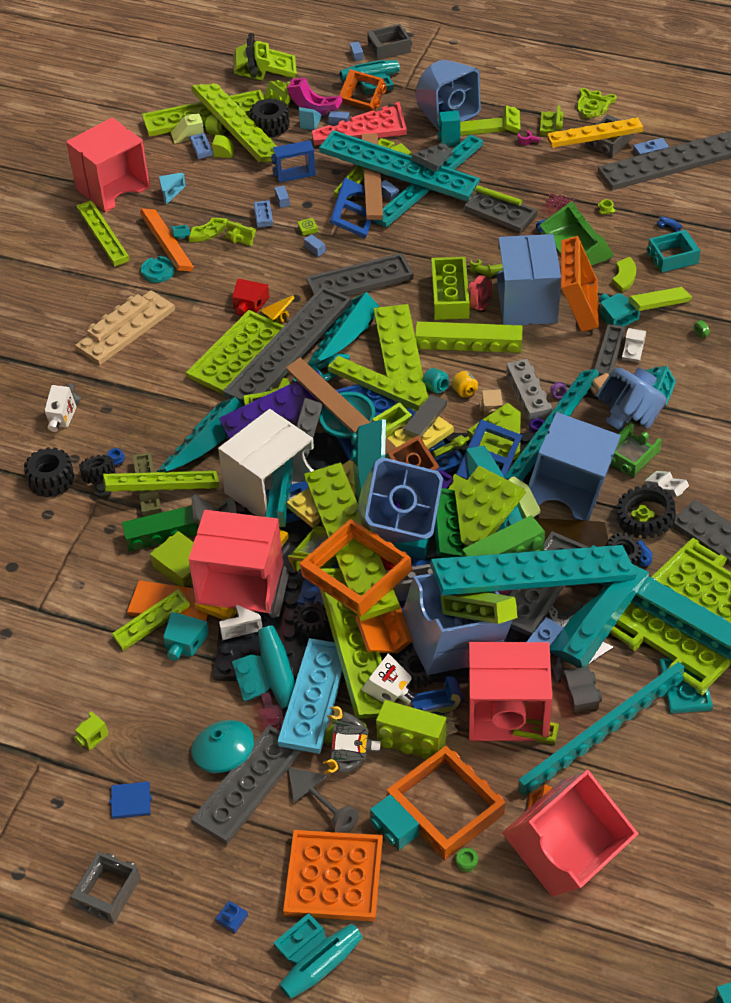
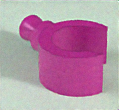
[518,130,540,145]

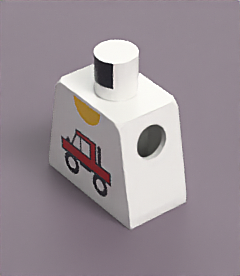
[45,385,76,432]
[361,654,415,705]

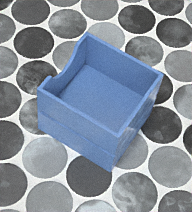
[497,234,561,325]
[529,412,621,521]
[403,573,512,675]

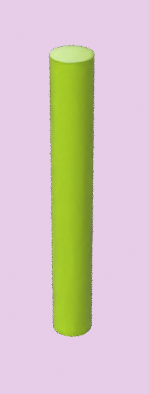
[475,185,522,206]

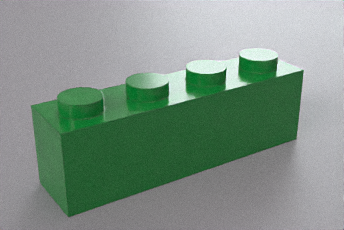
[122,505,199,551]

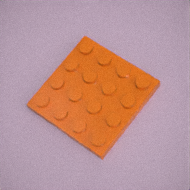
[283,830,383,922]

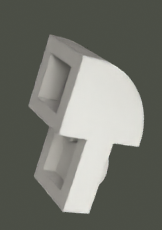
[622,328,646,363]
[645,471,689,497]

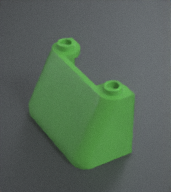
[540,201,614,266]

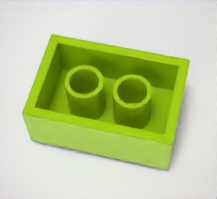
[376,700,446,760]

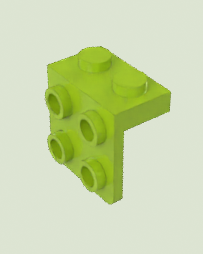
[263,80,291,106]

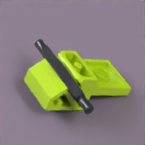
[233,33,297,81]

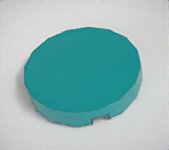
[141,256,175,283]

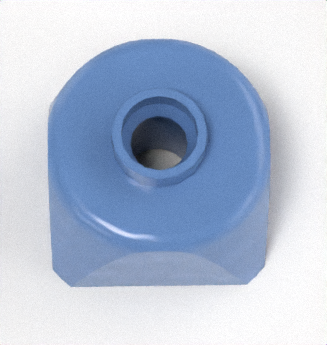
[415,60,481,130]
[358,457,443,543]

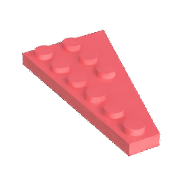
[312,102,407,145]

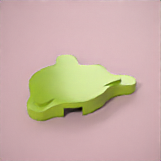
[577,88,617,118]

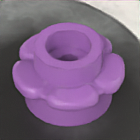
[550,382,567,399]

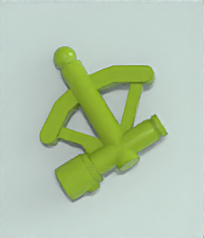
[432,435,470,458]

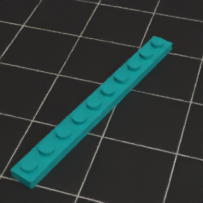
[373,134,483,228]
[505,369,599,482]
[518,662,685,796]

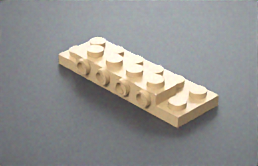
[75,290,175,365]

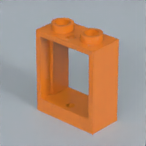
[339,69,387,112]

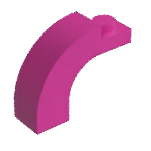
[287,78,343,116]

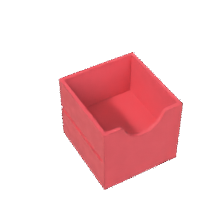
[66,117,150,213]
[188,510,283,613]
[468,642,552,741]
[502,769,639,897]

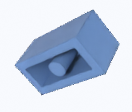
[350,42,364,61]
[329,111,350,125]
[381,180,399,201]
[275,186,290,208]
[304,234,326,257]

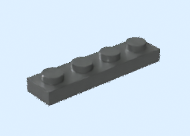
[595,324,625,377]

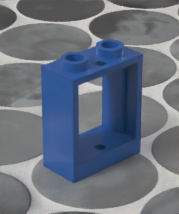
[271,140,316,182]

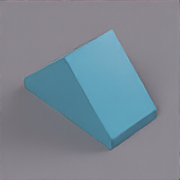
[299,107,322,130]
[159,173,186,204]

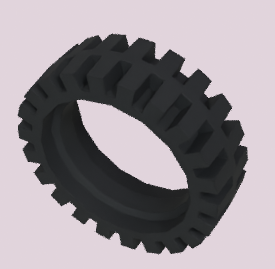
[617,485,676,539]

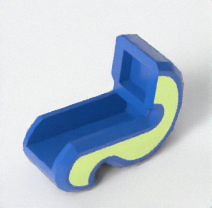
[411,676,463,714]

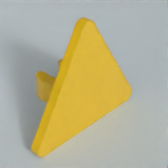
[261,295,294,323]

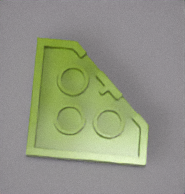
[467,403,521,461]

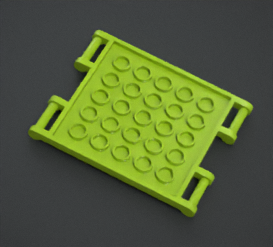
[610,538,731,695]

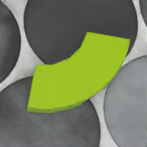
[189,217,228,242]
[612,257,637,292]

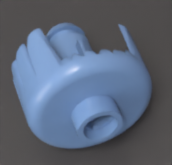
[596,367,666,431]

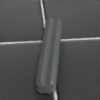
[268,566,289,618]

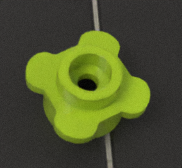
[598,199,615,214]
[631,505,655,522]

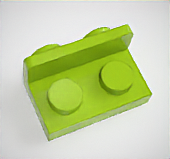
[540,105,563,136]

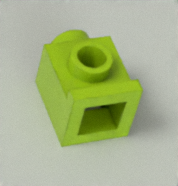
[73,711,109,751]

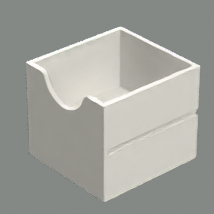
[218,409,314,517]

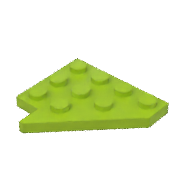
[453,466,526,547]

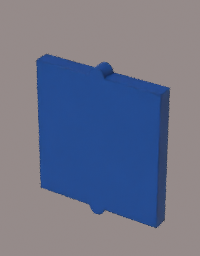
[109,782,152,819]

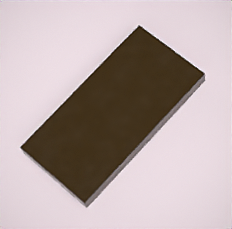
[534,518,608,547]

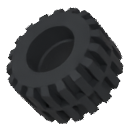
[250,98,290,137]
[24,447,75,497]

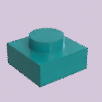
[171,225,190,238]

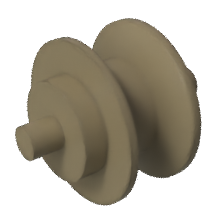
[440,711,460,736]

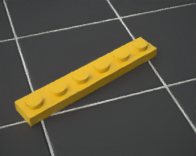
[547,118,643,148]

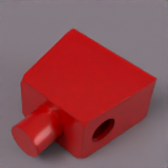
[232,278,270,316]

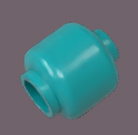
[423,368,449,394]

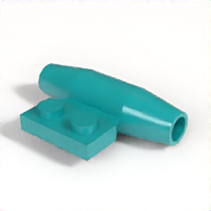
[339,60,400,95]
[232,626,295,710]
[273,913,363,1000]

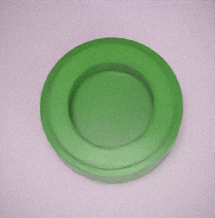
[693,320,710,338]
[456,848,478,872]

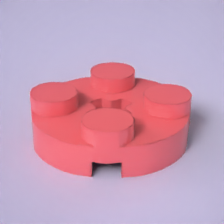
[469,275,492,311]

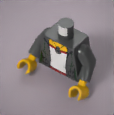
[323,706,381,774]

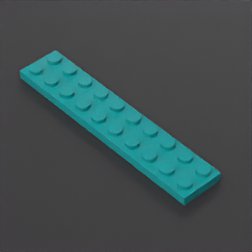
[319,130,480,201]
[430,545,637,595]

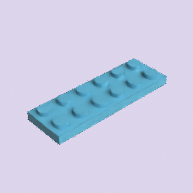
[277,638,343,754]

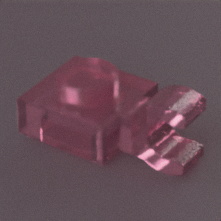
[546,194,575,212]
[259,692,284,729]

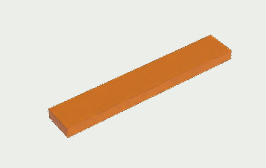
[140,208,194,272]

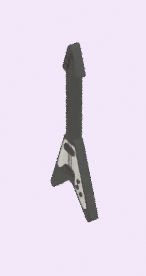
[547,602,583,684]

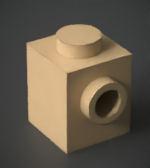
[479,389,503,418]

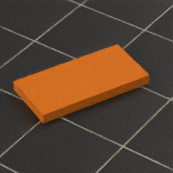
[127,580,210,622]

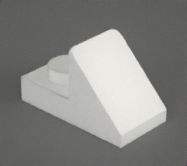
[219,605,262,640]

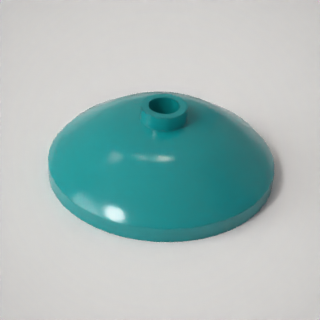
[319,392,376,438]
[191,720,254,773]

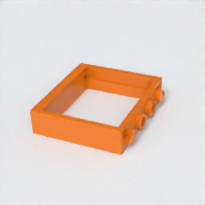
[561,236,598,332]
[299,519,412,616]
[386,746,505,860]

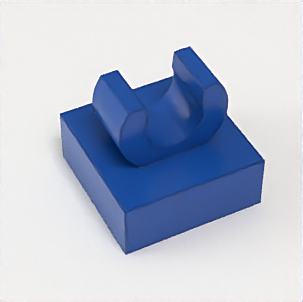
[215,901,248,934]

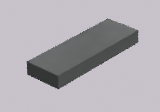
[403,395,447,438]

